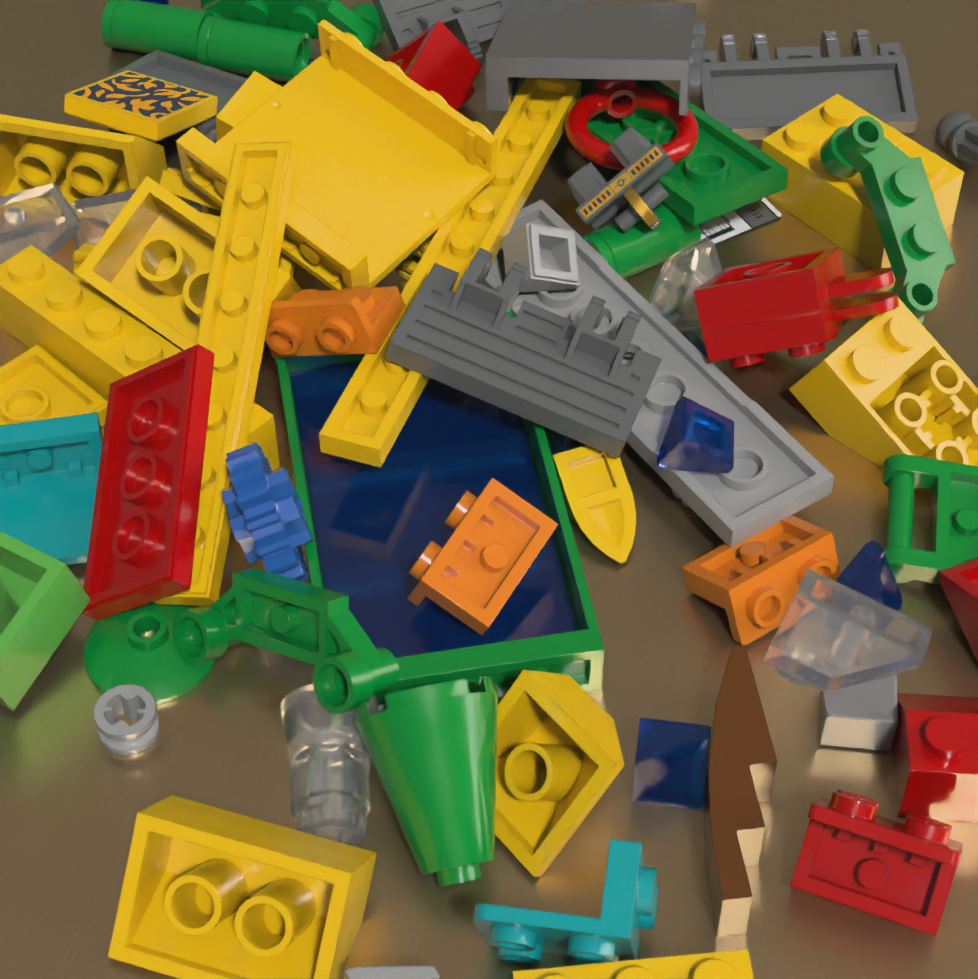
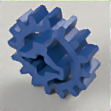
[221,442,313,581]

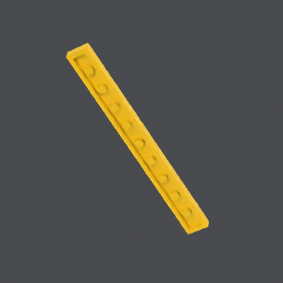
[319,78,582,468]

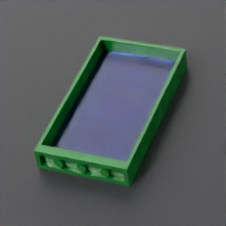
[275,308,605,731]

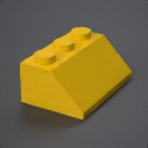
[0,114,167,224]
[108,795,377,979]

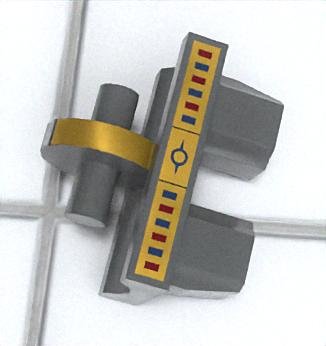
[567,127,676,232]

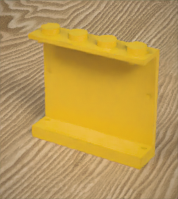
[176,19,497,290]

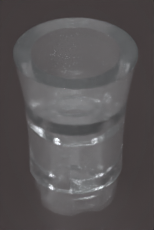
[280,684,378,845]

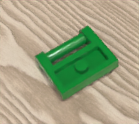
[877,454,978,584]

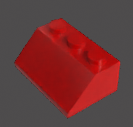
[384,20,482,111]
[892,693,978,823]

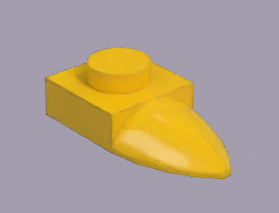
[552,445,636,564]

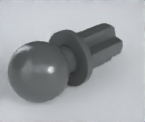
[935,112,978,163]

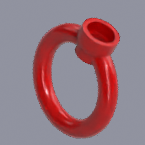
[565,79,699,171]

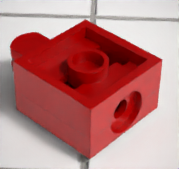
[693,247,899,367]

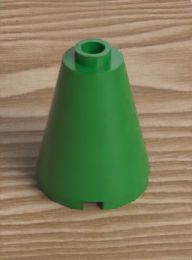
[353,678,498,887]

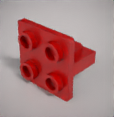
[790,789,963,936]

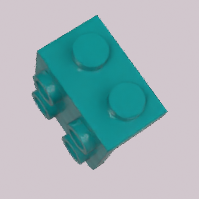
[0,412,103,565]
[473,839,659,965]

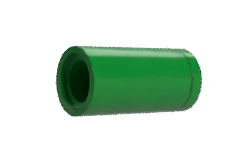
[101,0,214,62]
[197,16,312,83]
[581,202,701,280]

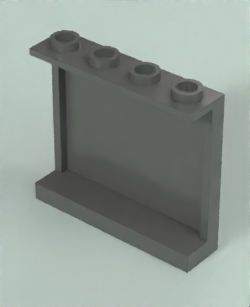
[485,0,706,115]

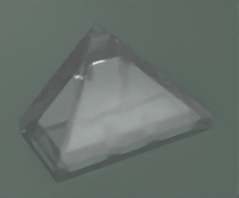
[648,237,722,333]

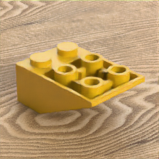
[789,296,978,498]

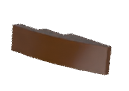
[703,645,777,938]

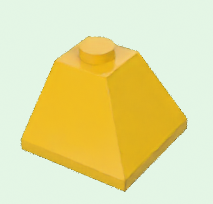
[495,670,624,877]

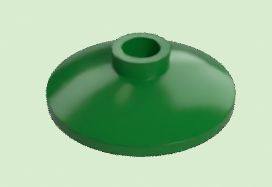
[83,602,217,705]

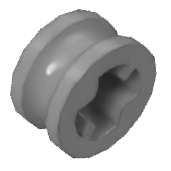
[93,684,160,756]

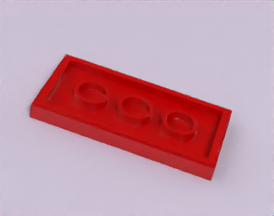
[81,344,215,621]

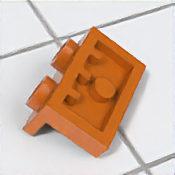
[265,286,406,357]
[407,478,558,635]
[681,515,843,645]

